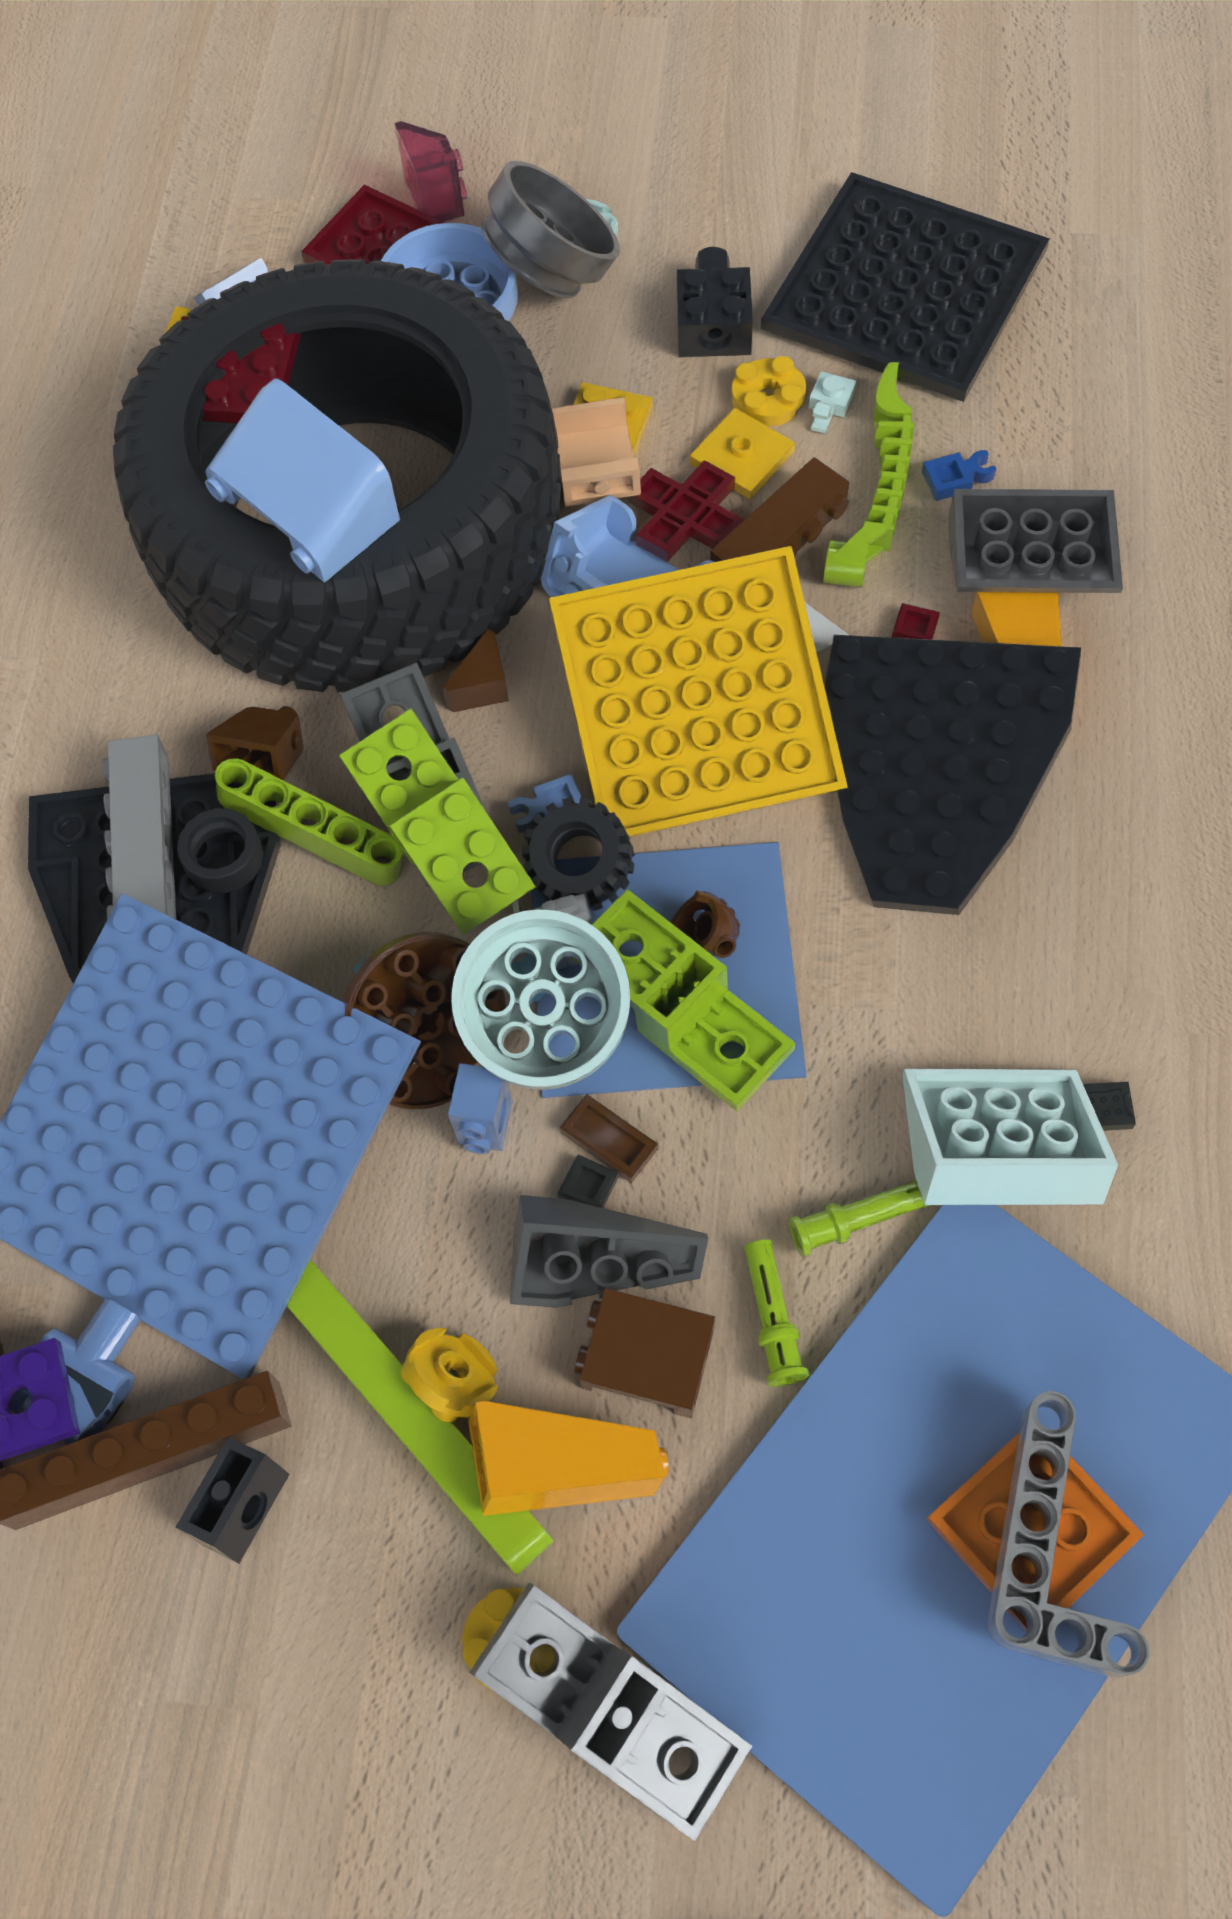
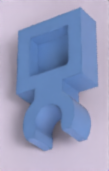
[508,774,581,833]

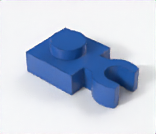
[922,450,996,501]

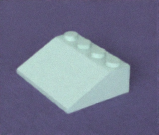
[903,1069,1118,1205]

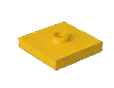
[690,408,796,500]

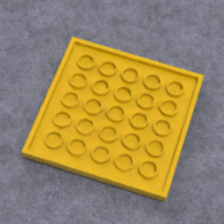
[549,546,848,838]

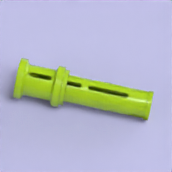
[788,1179,929,1257]
[743,1239,809,1387]

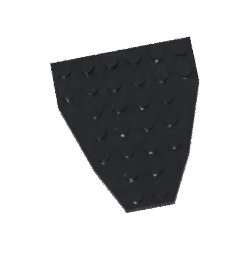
[824,635,1081,915]
[28,773,281,984]

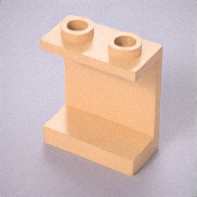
[552,397,641,507]

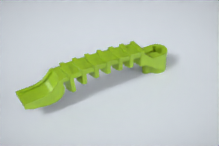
[823,362,914,588]

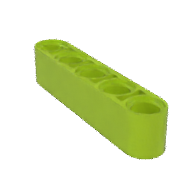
[215,759,403,886]

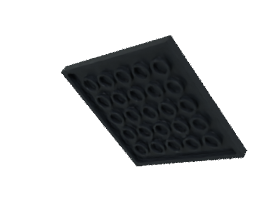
[761,172,1050,402]

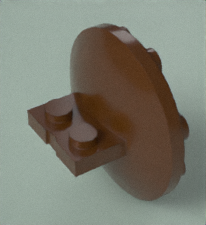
[343,932,506,1109]

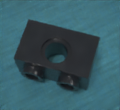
[176,1437,290,1564]

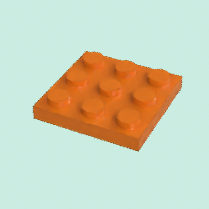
[926,1433,1144,1632]

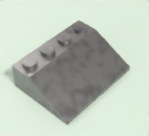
[948,489,1123,593]

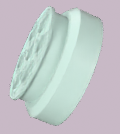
[451,910,630,1090]

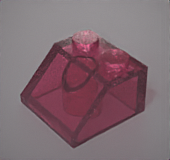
[394,121,467,222]

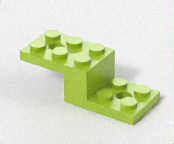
[339,709,536,935]
[570,889,795,1112]

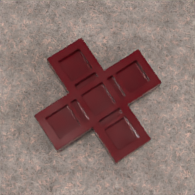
[629,460,745,562]

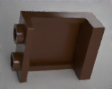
[574,1288,715,1419]

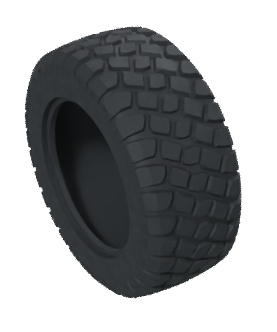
[113,260,561,692]

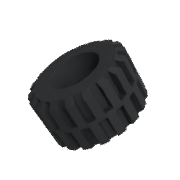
[522,797,635,911]

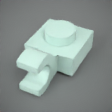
[808,371,856,434]

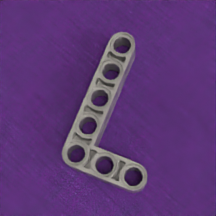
[988,1391,1149,1677]

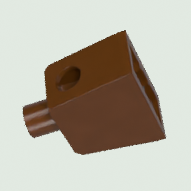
[206,706,304,780]

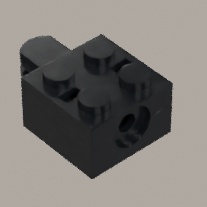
[677,246,753,357]

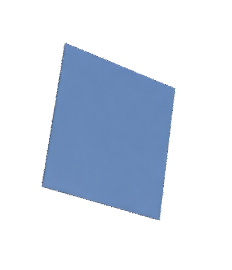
[530,842,806,1098]

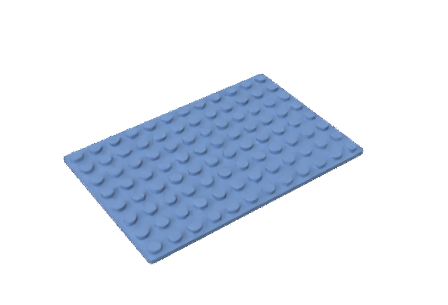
[617,1205,1232,1917]

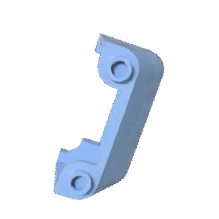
[205,379,400,583]
[541,495,714,597]

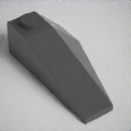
[510,1195,708,1308]

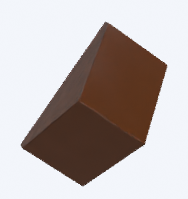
[442,629,509,712]

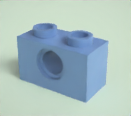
[448,1063,513,1154]

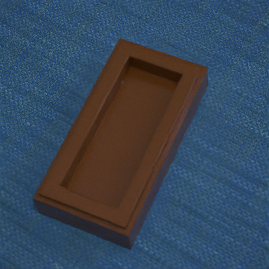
[560,1094,658,1183]

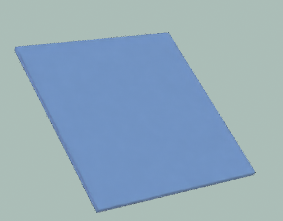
[0,893,421,1379]

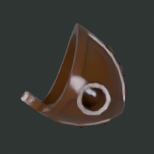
[670,890,740,958]

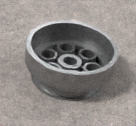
[481,161,620,298]

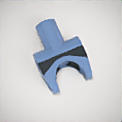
[9,1297,141,1445]

